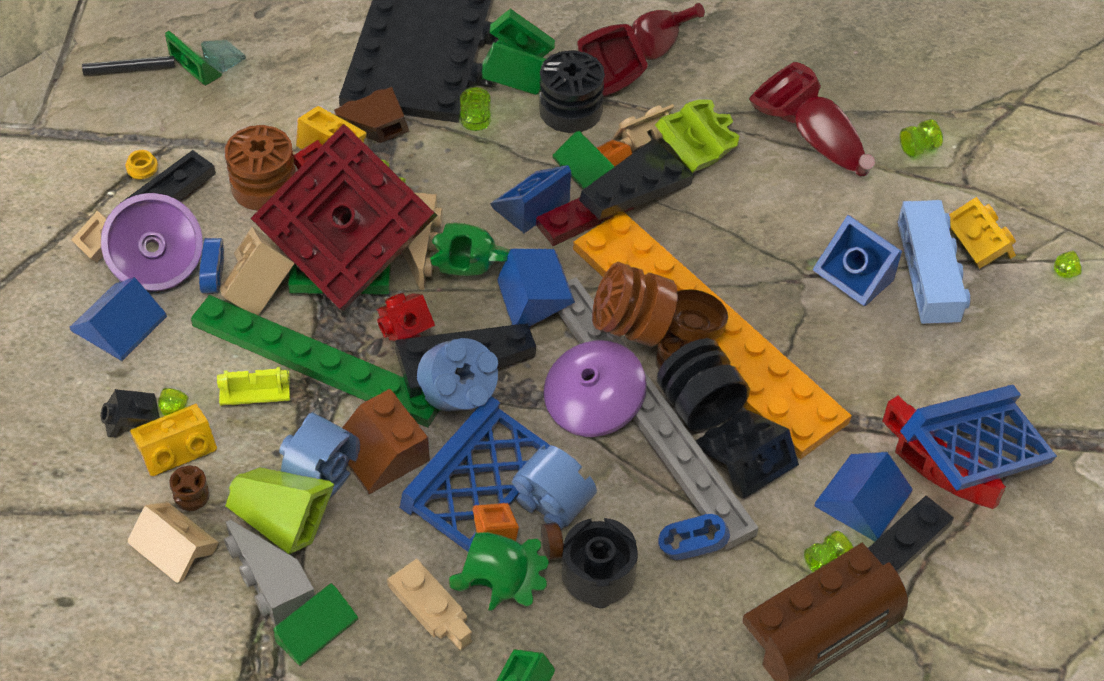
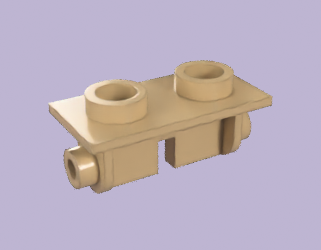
[613,104,674,152]

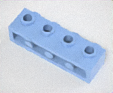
[897,200,970,324]

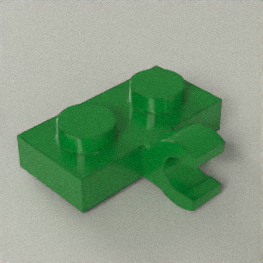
[490,8,555,58]

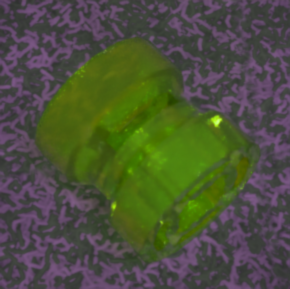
[460,87,491,131]
[899,119,943,158]
[804,531,853,573]

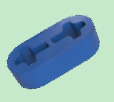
[199,238,224,293]
[658,514,730,560]

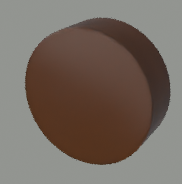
[541,522,564,561]

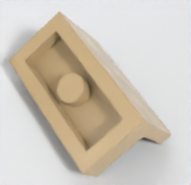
[128,502,219,582]

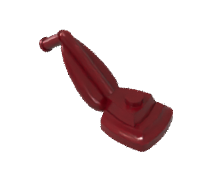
[577,3,705,96]
[749,62,875,177]

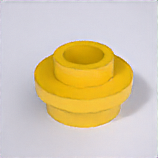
[125,150,158,179]

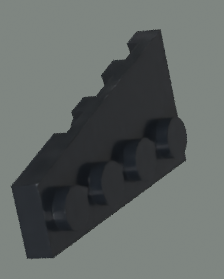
[579,139,694,220]
[395,323,536,398]

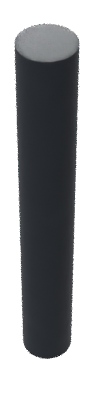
[82,55,175,76]

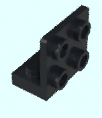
[695,410,799,499]

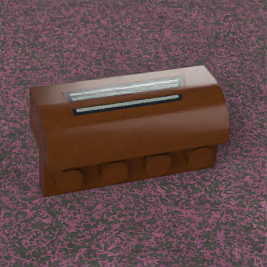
[742,542,908,681]

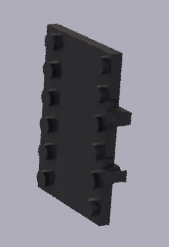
[339,0,499,123]

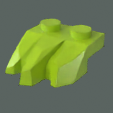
[655,99,740,173]

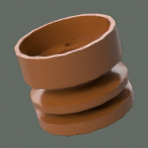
[225,125,295,211]
[592,262,677,347]

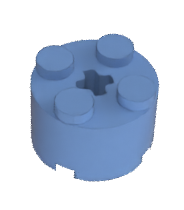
[417,338,498,411]
[279,412,360,497]
[512,445,597,530]

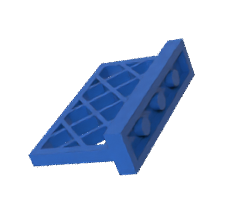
[900,384,1057,491]
[399,396,550,552]

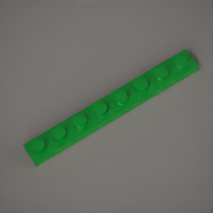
[191,295,440,428]

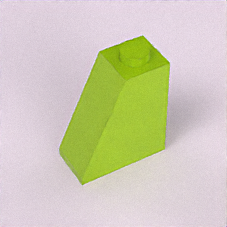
[225,467,334,554]

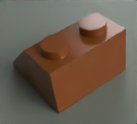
[342,389,430,494]

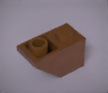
[334,87,410,143]

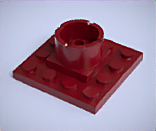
[250,124,438,311]

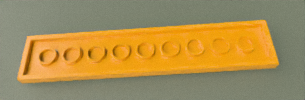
[573,211,852,460]

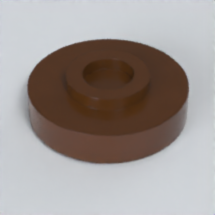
[668,289,728,342]

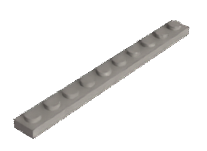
[558,277,758,550]

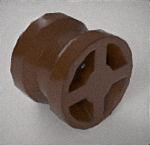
[169,465,210,511]

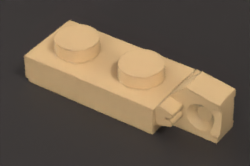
[387,558,472,651]

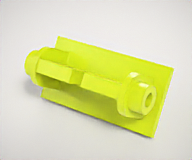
[217,367,290,406]

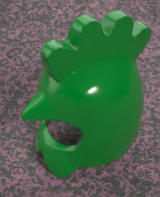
[430,222,510,276]
[449,532,549,611]

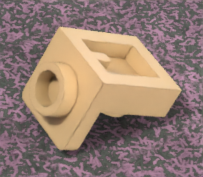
[71,211,107,263]

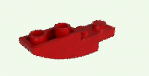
[882,395,1006,509]

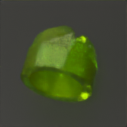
[1054,250,1082,278]
[158,388,189,416]

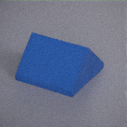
[490,165,571,233]
[812,215,902,306]
[497,249,575,327]
[70,277,167,361]
[814,452,913,542]

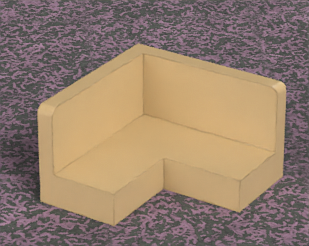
[219,227,294,315]

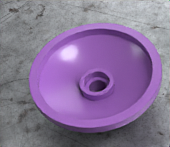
[101,193,203,292]
[544,340,647,437]

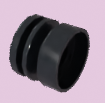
[539,50,605,133]
[656,338,750,432]

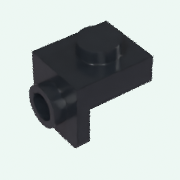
[100,389,160,438]

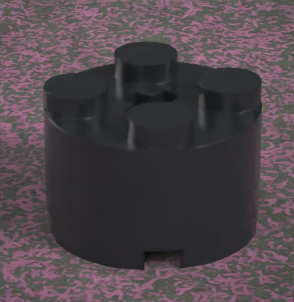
[562,518,638,609]

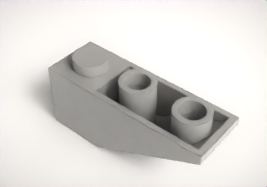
[224,520,315,626]

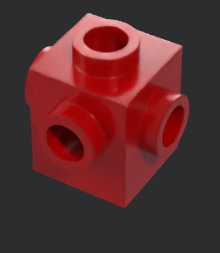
[377,293,435,341]

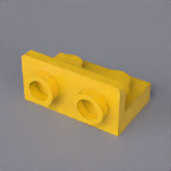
[949,197,1016,269]
[130,404,217,476]

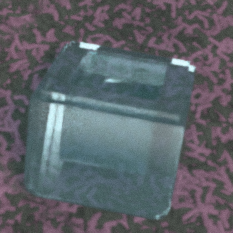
[201,40,246,73]

